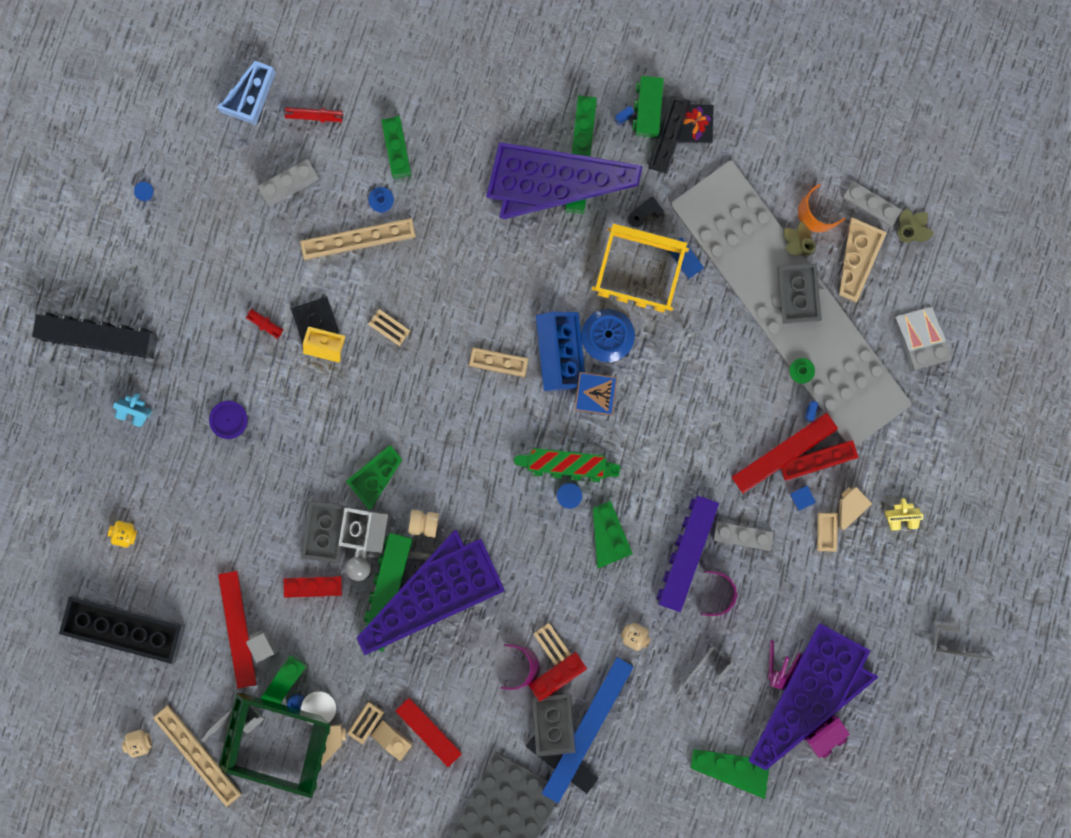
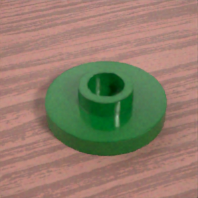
[789,358,815,384]

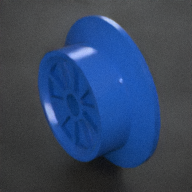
[581,309,635,362]

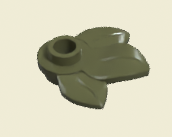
[898,209,934,243]
[783,221,816,257]

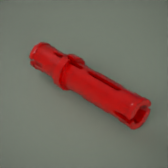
[285,107,343,123]

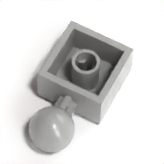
[338,508,388,581]

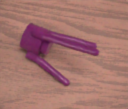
[767,640,802,690]

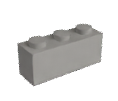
[258,159,320,207]

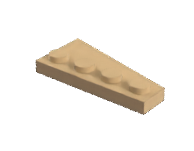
[839,217,887,303]

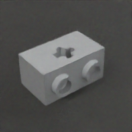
[246,630,279,663]

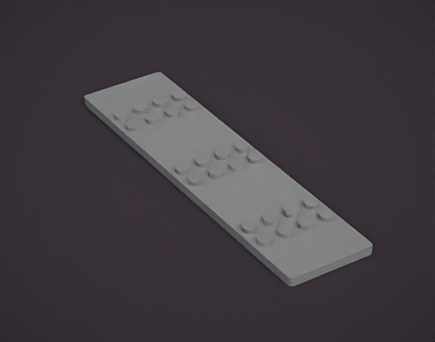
[671,161,911,447]

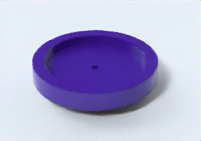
[209,401,248,439]

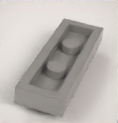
[842,181,902,227]
[713,522,774,551]

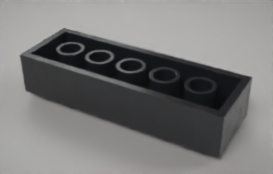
[32,312,158,359]
[59,596,186,664]

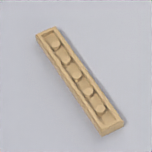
[300,218,416,260]
[153,705,242,807]

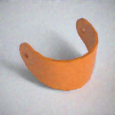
[798,184,845,232]

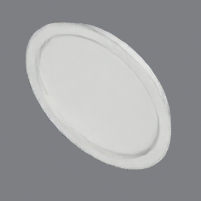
[301,691,336,725]

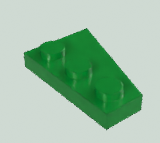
[346,445,403,511]
[593,501,633,569]

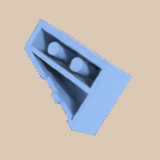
[217,61,276,125]

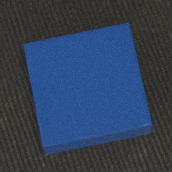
[614,106,634,126]
[804,401,818,422]
[790,485,816,511]

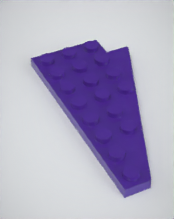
[486,142,643,219]
[356,530,505,656]

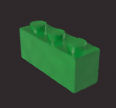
[632,76,664,138]
[381,116,412,179]

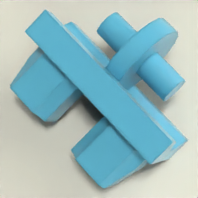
[113,393,152,427]

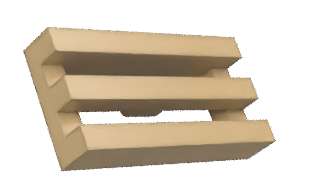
[368,309,411,347]
[533,623,571,666]
[347,701,385,745]

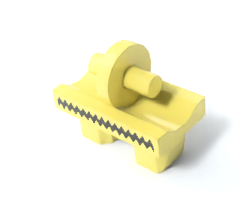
[885,498,923,531]

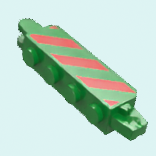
[513,448,620,482]

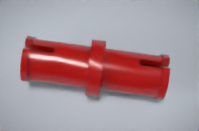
[245,308,284,340]

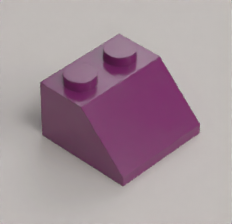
[804,715,850,758]

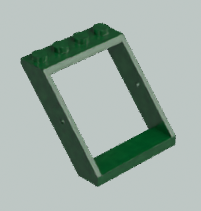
[219,693,330,798]

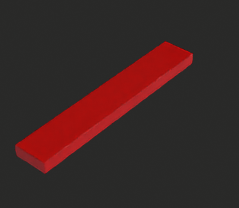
[731,413,838,494]
[218,571,257,689]

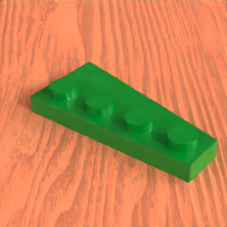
[690,749,769,799]

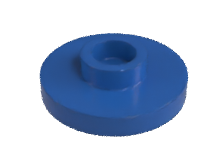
[368,187,394,213]
[557,483,582,509]

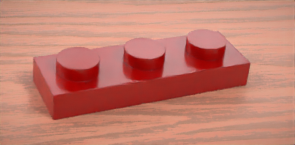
[283,576,342,598]
[528,652,587,702]

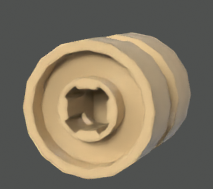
[409,510,439,538]

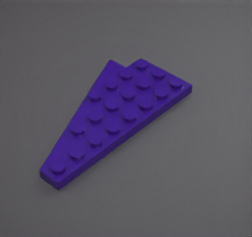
[748,623,878,770]

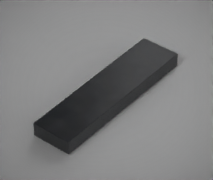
[648,95,691,174]
[525,734,599,794]

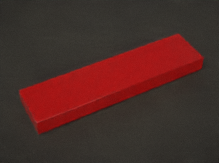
[781,440,859,481]
[395,697,462,767]

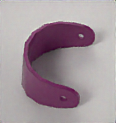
[700,571,737,616]
[500,644,540,690]

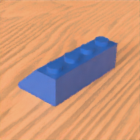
[536,312,585,391]

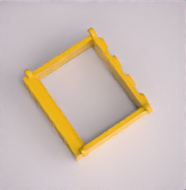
[591,223,689,313]

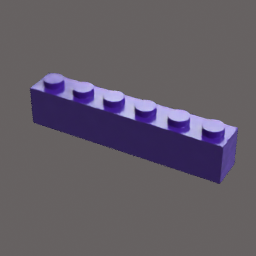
[656,495,719,613]

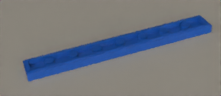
[541,657,634,804]

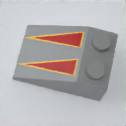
[895,307,952,372]

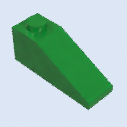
[261,655,308,713]

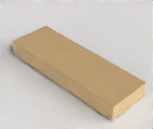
[469,347,529,378]

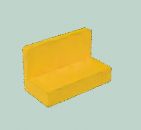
[303,327,345,363]

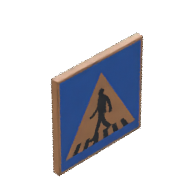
[575,372,617,415]

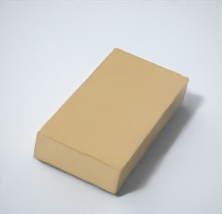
[817,513,838,552]

